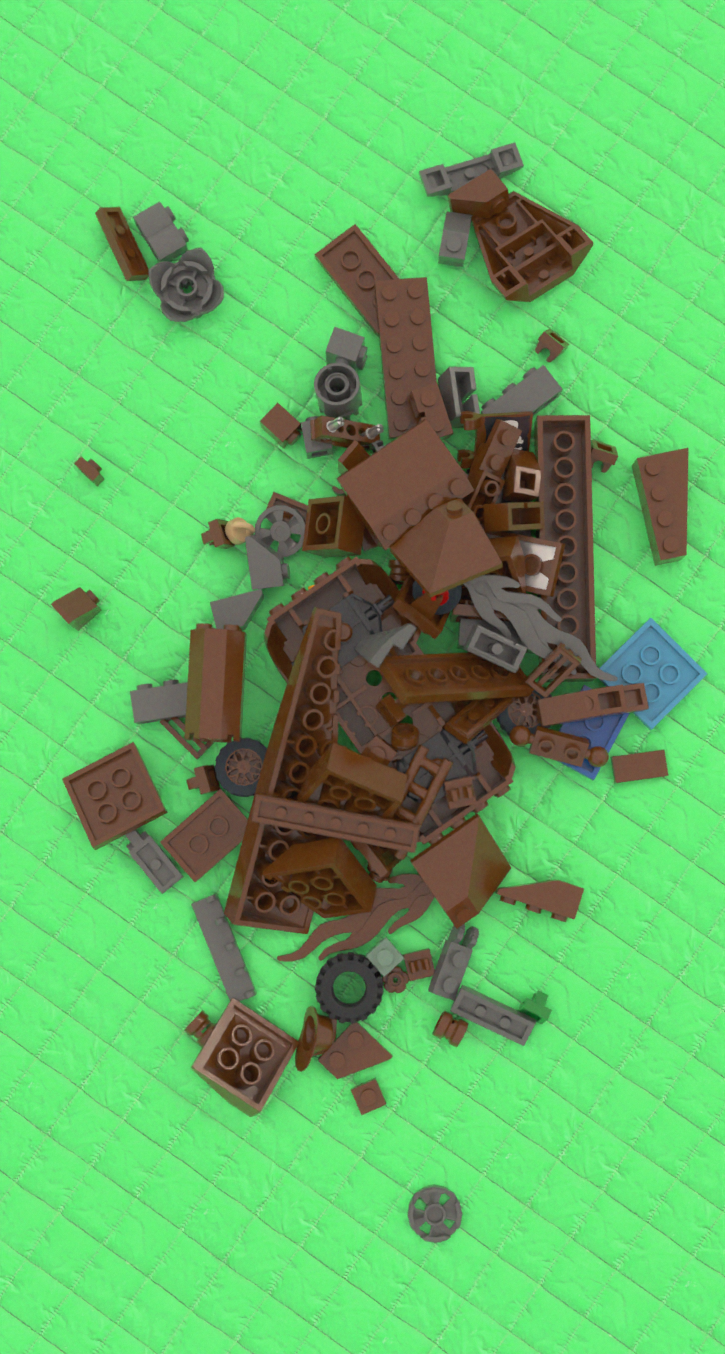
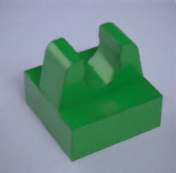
[518,990,552,1024]

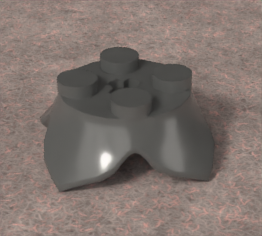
[149,248,224,322]

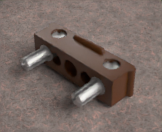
[310,415,384,450]

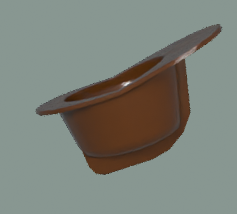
[295,1006,337,1072]

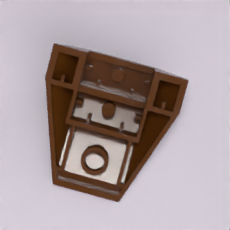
[471,191,593,302]

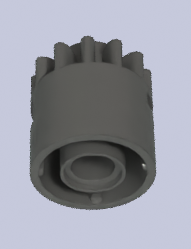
[314,363,362,420]

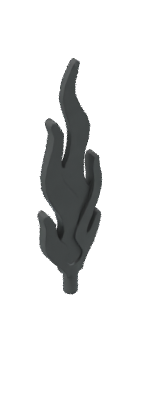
[464,574,618,681]

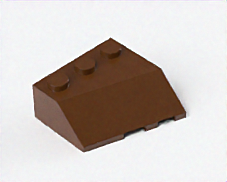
[296,743,407,818]
[262,838,377,918]

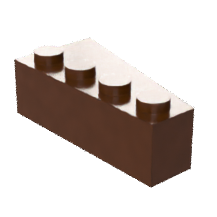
[632,447,689,566]

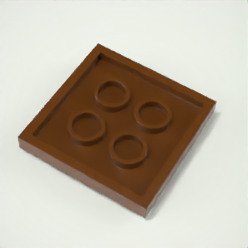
[62,742,168,850]

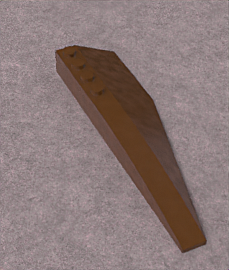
[224,607,342,934]

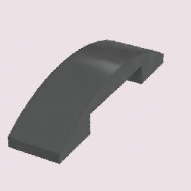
[419,142,524,197]

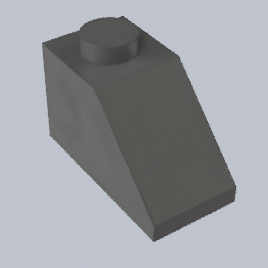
[438,211,472,267]
[245,534,290,590]
[210,589,264,630]

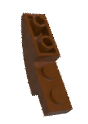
[462,419,522,530]
[537,683,649,727]

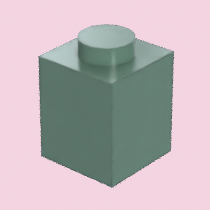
[366,936,404,976]

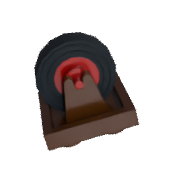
[392,575,462,639]

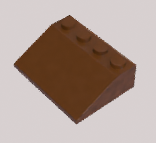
[336,419,474,550]

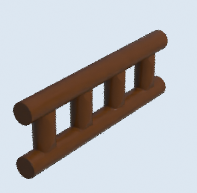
[378,745,453,860]

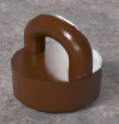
[392,723,419,751]

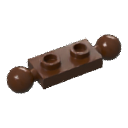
[509,725,609,767]

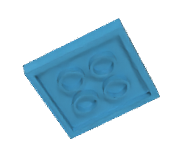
[599,618,707,730]

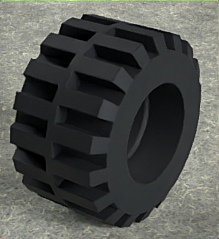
[315,952,383,1024]

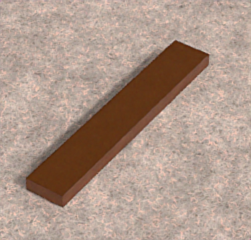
[252,793,421,853]

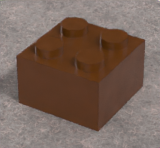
[302,496,365,558]

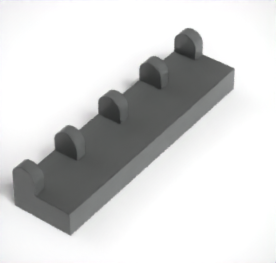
[191,893,257,1001]

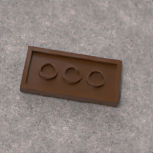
[314,224,399,337]

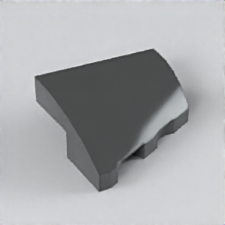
[354,623,416,668]

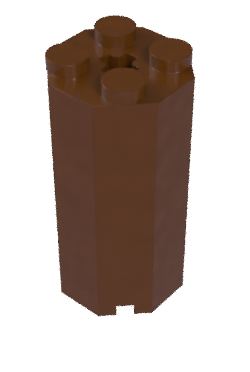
[184,623,247,743]

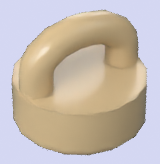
[225,517,255,545]

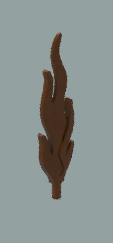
[277,874,434,962]

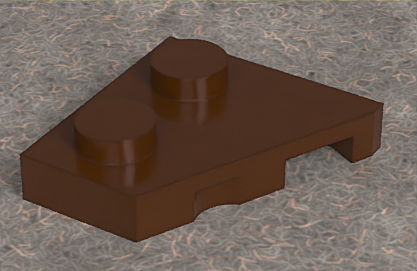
[318,1021,393,1079]

